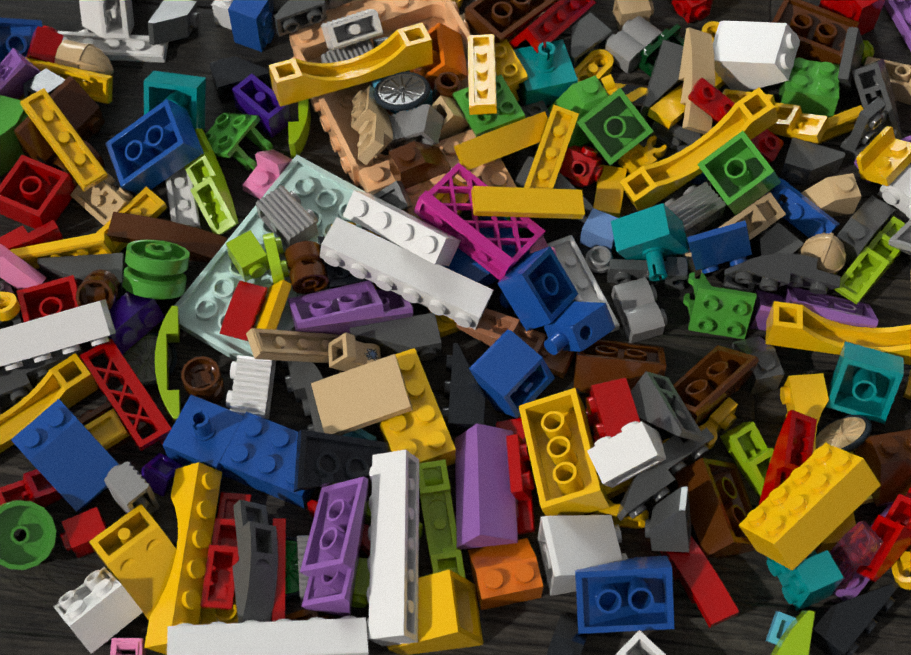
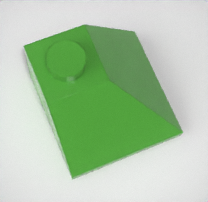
[548,75,608,148]

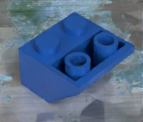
[469,329,555,418]

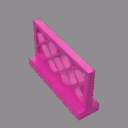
[414,163,545,280]

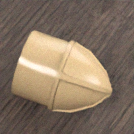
[55,39,114,76]
[800,232,846,275]

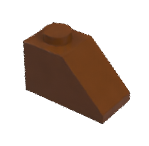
[389,141,451,189]

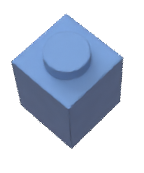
[580,208,618,253]

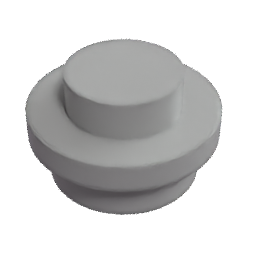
[585,246,613,273]

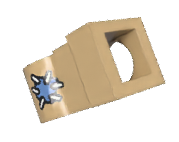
[328,332,381,371]

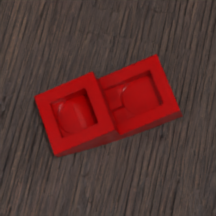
[220,281,268,342]

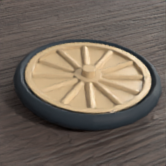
[815,415,872,452]

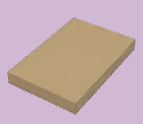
[311,354,413,435]

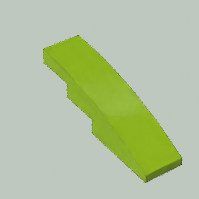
[184,128,239,235]
[834,216,905,305]

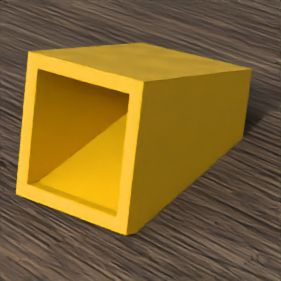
[387,569,483,655]

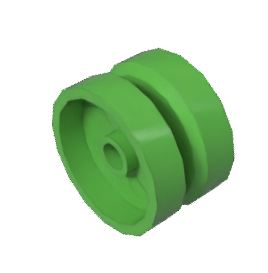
[122,240,190,299]
[0,500,56,570]

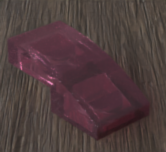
[829,521,883,589]

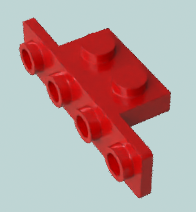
[688,78,784,163]
[496,418,535,534]

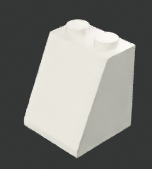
[713,21,800,92]
[537,515,628,596]

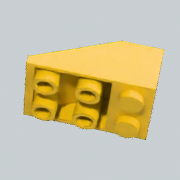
[89,504,177,620]

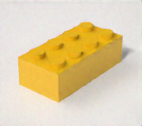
[377,348,456,466]
[519,388,610,516]
[739,443,881,571]

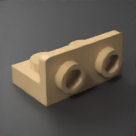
[70,173,134,226]

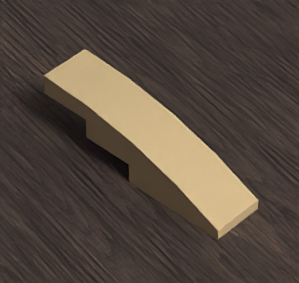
[679,28,715,135]

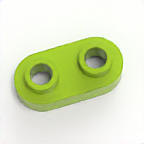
[263,232,290,284]

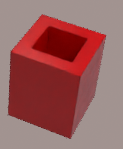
[27,26,64,63]
[60,507,107,558]

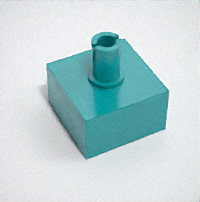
[514,39,578,106]
[144,71,206,130]
[611,203,689,281]
[826,341,904,424]

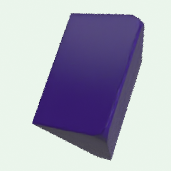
[141,453,184,496]

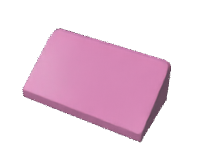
[0,244,47,290]

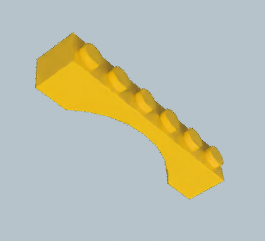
[269,23,433,107]
[620,87,778,211]
[766,301,911,365]
[0,353,98,453]
[780,373,859,553]
[144,462,222,655]

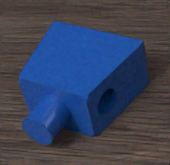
[544,301,616,355]

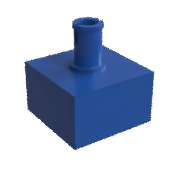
[497,246,578,331]
[163,395,244,480]

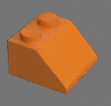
[410,22,468,91]
[468,538,543,610]

